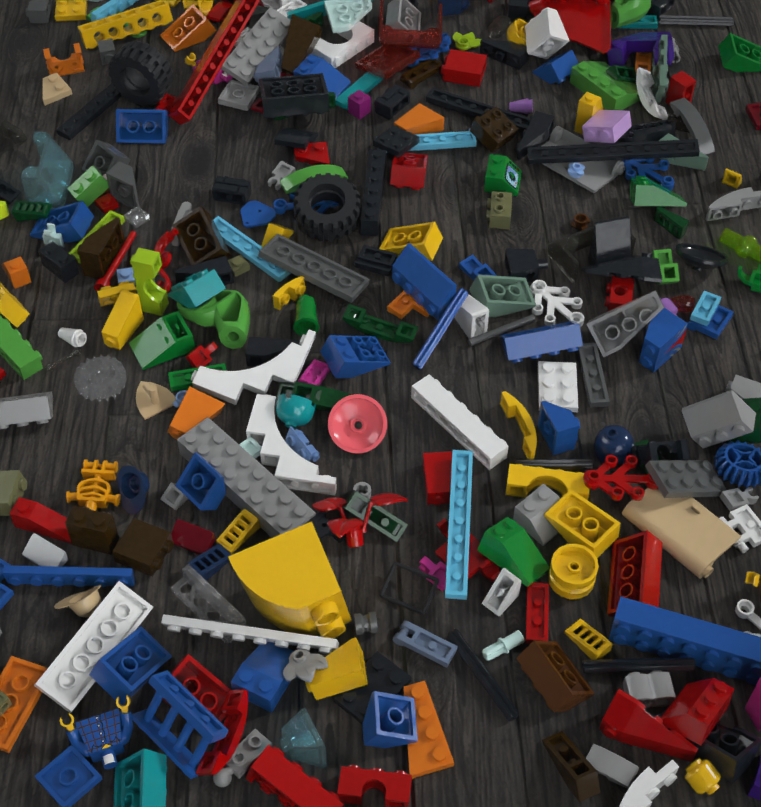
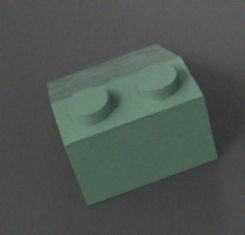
[469,275,536,318]

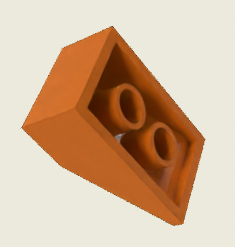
[160,4,216,52]

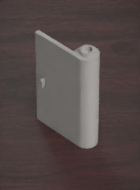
[542,126,625,193]

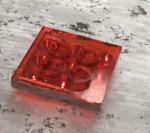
[355,41,421,79]

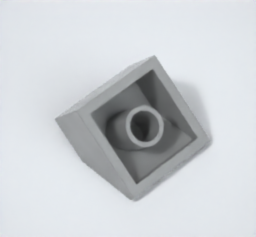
[513,483,560,546]

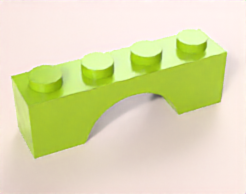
[130,248,169,316]

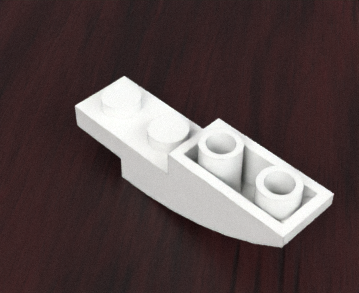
[619,760,679,807]

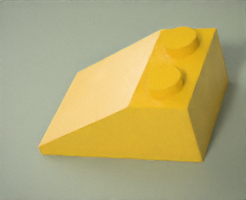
[379,222,443,261]
[544,489,621,558]

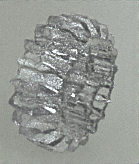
[74,354,127,402]

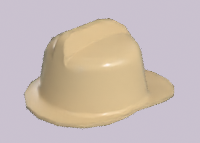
[54,585,102,617]

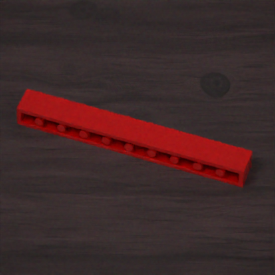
[168,0,260,125]

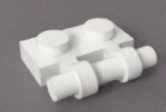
[719,504,761,554]

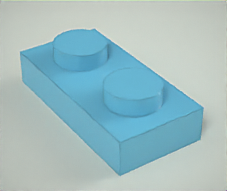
[690,291,721,326]

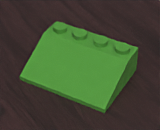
[570,61,640,110]

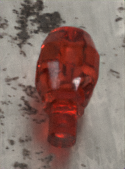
[663,295,696,313]

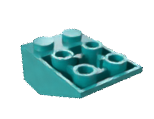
[167,269,226,309]

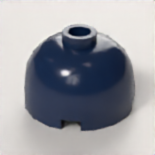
[594,425,635,465]

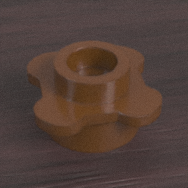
[571,213,590,230]

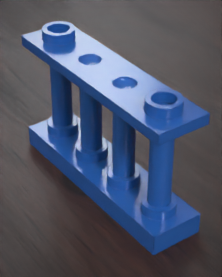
[132,670,229,779]

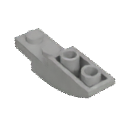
[706,187,761,221]

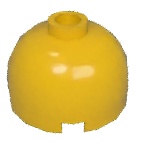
[506,19,528,45]

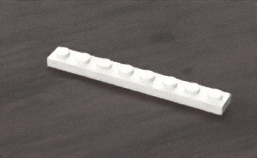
[161,614,339,654]

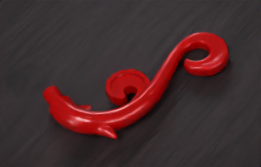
[154,228,178,293]

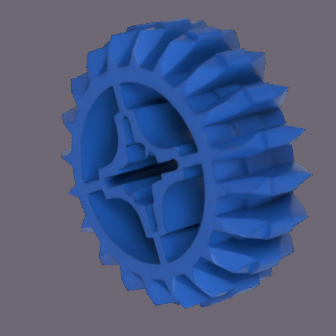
[714,440,761,488]

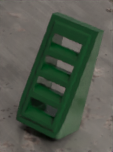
[11,201,52,222]
[654,206,689,240]

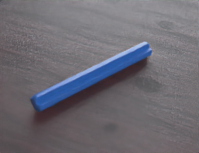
[413,288,468,369]

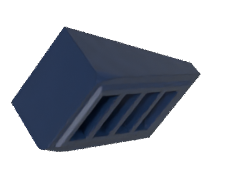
[186,544,232,584]

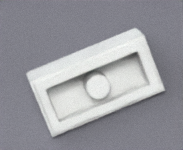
[22,533,68,567]

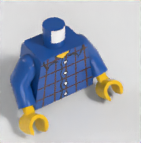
[59,695,134,769]

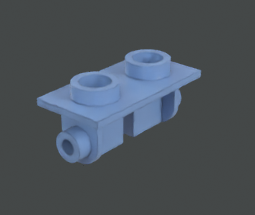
[285,426,320,462]

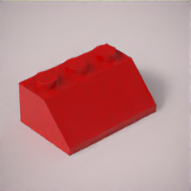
[661,678,735,746]

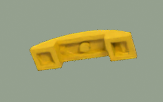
[500,391,537,459]

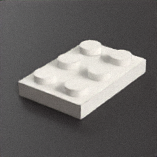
[538,361,578,412]

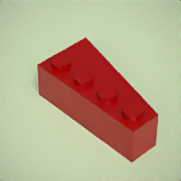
[245,744,344,807]

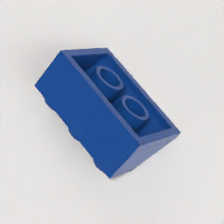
[116,109,169,143]

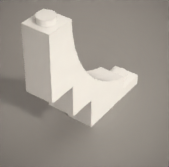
[191,329,316,405]
[246,394,337,495]

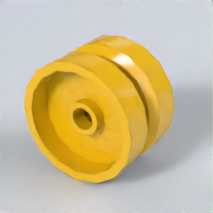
[548,544,599,599]

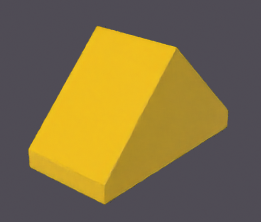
[261,223,294,247]

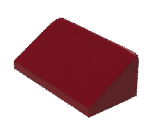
[171,519,215,555]

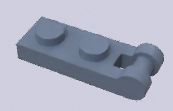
[393,621,457,668]

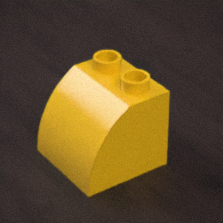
[228,521,352,638]

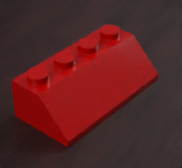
[607,530,663,617]

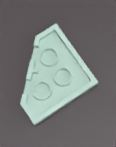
[324,0,372,33]

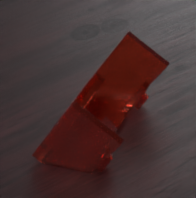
[378,0,443,49]

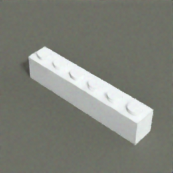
[411,375,508,470]

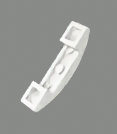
[636,67,670,120]

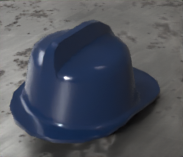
[117,465,150,514]

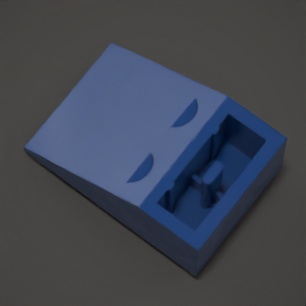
[320,335,391,378]

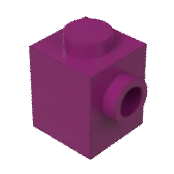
[348,90,371,120]

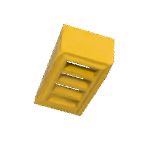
[216,509,260,554]
[564,619,613,660]

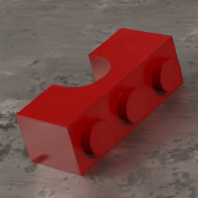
[337,765,412,807]

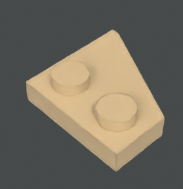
[43,73,72,105]

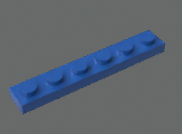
[3,565,135,588]

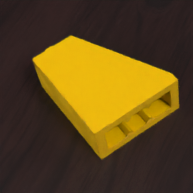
[574,92,603,135]
[101,289,144,350]
[305,637,368,700]

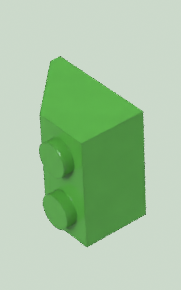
[67,165,109,207]

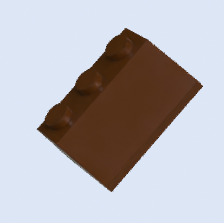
[517,641,595,712]

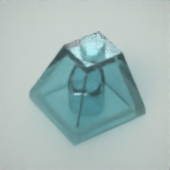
[279,708,327,768]

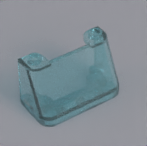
[21,131,74,209]

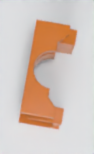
[43,43,85,76]

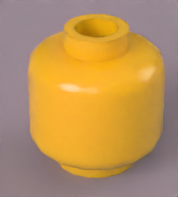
[685,758,721,795]

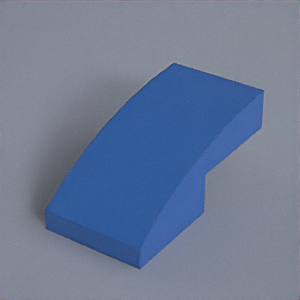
[458,254,497,280]

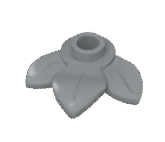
[283,649,328,683]

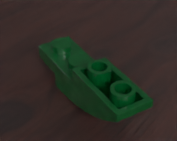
[276,382,353,412]

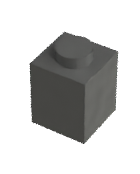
[97,39,116,65]

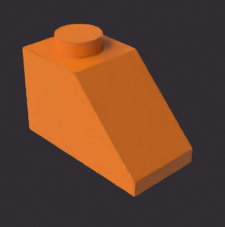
[1,256,32,289]

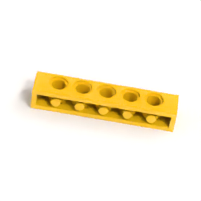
[77,0,173,49]

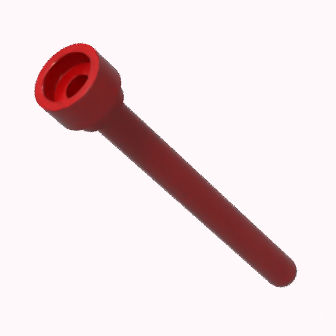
[94,231,137,291]

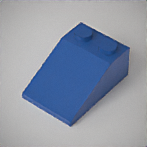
[293,54,351,98]
[30,201,94,243]
[89,626,172,705]
[231,642,294,713]

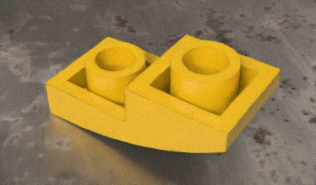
[273,276,306,310]

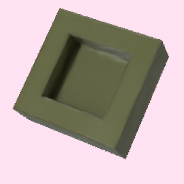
[228,254,250,277]

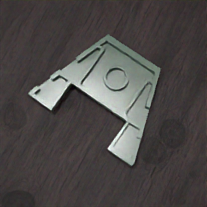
[651,35,669,103]

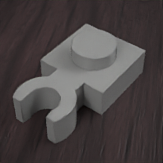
[268,161,296,190]
[719,487,759,512]

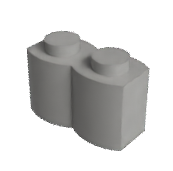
[623,670,676,708]

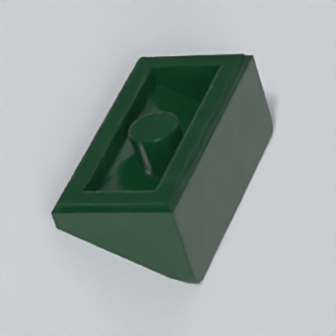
[606,65,636,83]

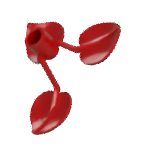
[312,493,408,547]

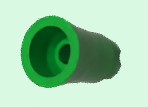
[293,295,319,336]

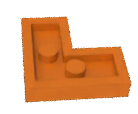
[387,291,429,320]

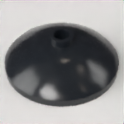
[675,243,729,271]

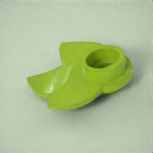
[453,32,482,51]

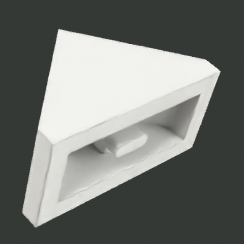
[482,568,522,616]

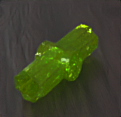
[719,228,761,262]

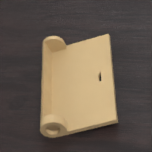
[622,488,741,579]

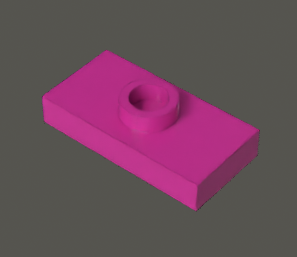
[298,359,330,385]

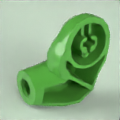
[610,0,651,29]
[177,290,250,349]

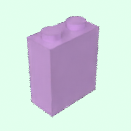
[582,110,632,143]

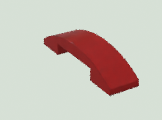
[196,689,248,776]

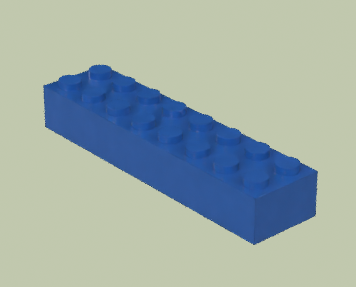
[608,596,761,685]

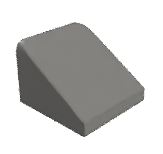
[160,482,188,510]

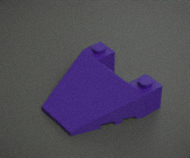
[607,32,674,66]

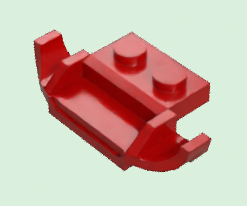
[435,518,501,582]

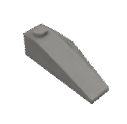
[587,290,664,357]

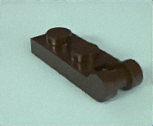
[400,59,443,89]

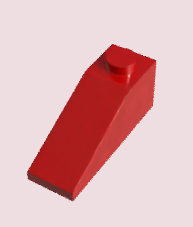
[9,497,71,543]

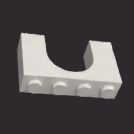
[311,21,374,68]

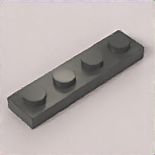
[577,343,610,408]

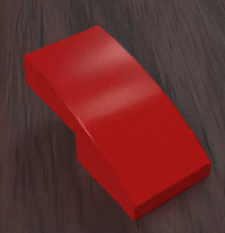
[207,1,233,22]

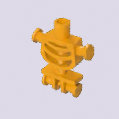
[66,459,121,511]

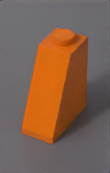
[394,103,444,134]
[167,386,225,439]

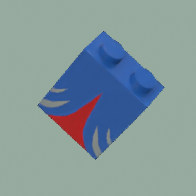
[639,308,688,373]

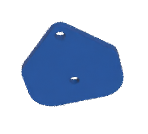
[240,201,276,228]

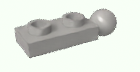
[213,729,272,787]

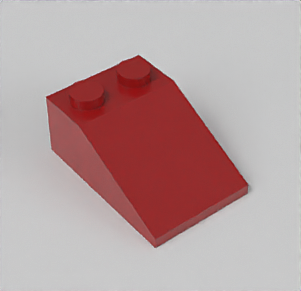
[390,153,428,190]
[154,654,231,722]

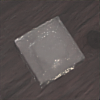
[124,206,150,228]

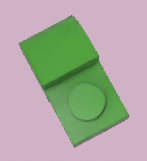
[652,249,680,285]

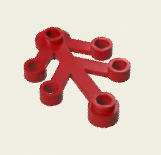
[583,455,658,501]

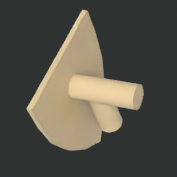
[136,381,176,420]

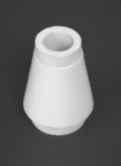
[58,327,87,347]

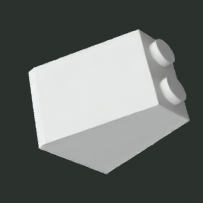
[525,7,570,59]

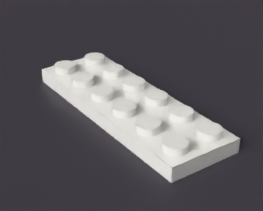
[34,581,153,713]

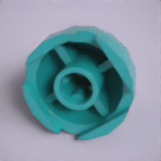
[276,394,316,429]

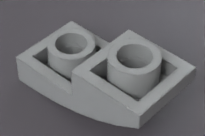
[586,744,639,789]

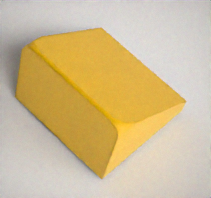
[722,168,742,189]

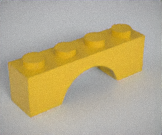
[505,464,590,500]

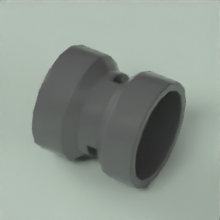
[354,611,378,636]

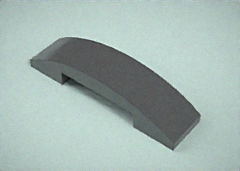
[670,98,715,155]

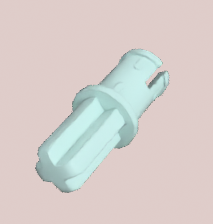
[482,630,525,661]

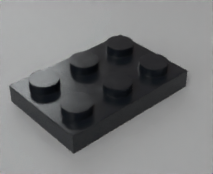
[334,651,412,725]

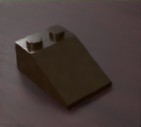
[77,217,125,279]

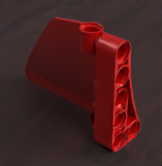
[529,0,611,54]

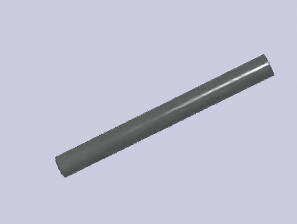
[467,314,536,346]

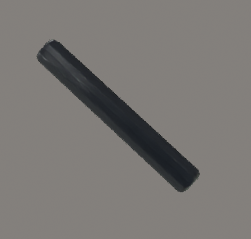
[514,459,594,471]

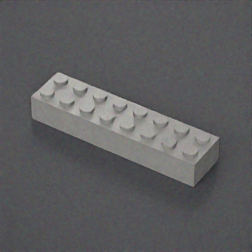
[177,417,316,538]

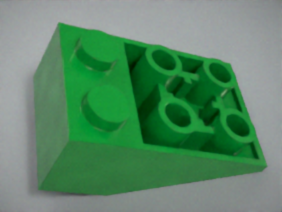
[129,310,195,370]

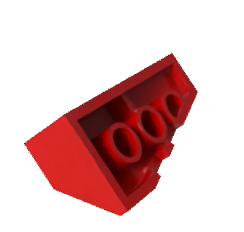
[599,689,698,762]

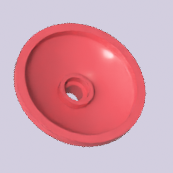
[328,394,387,454]

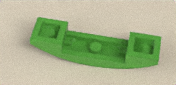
[280,165,349,194]

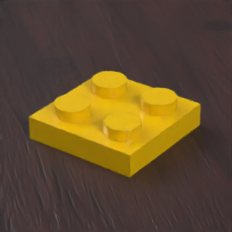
[55,0,87,21]
[97,281,136,307]

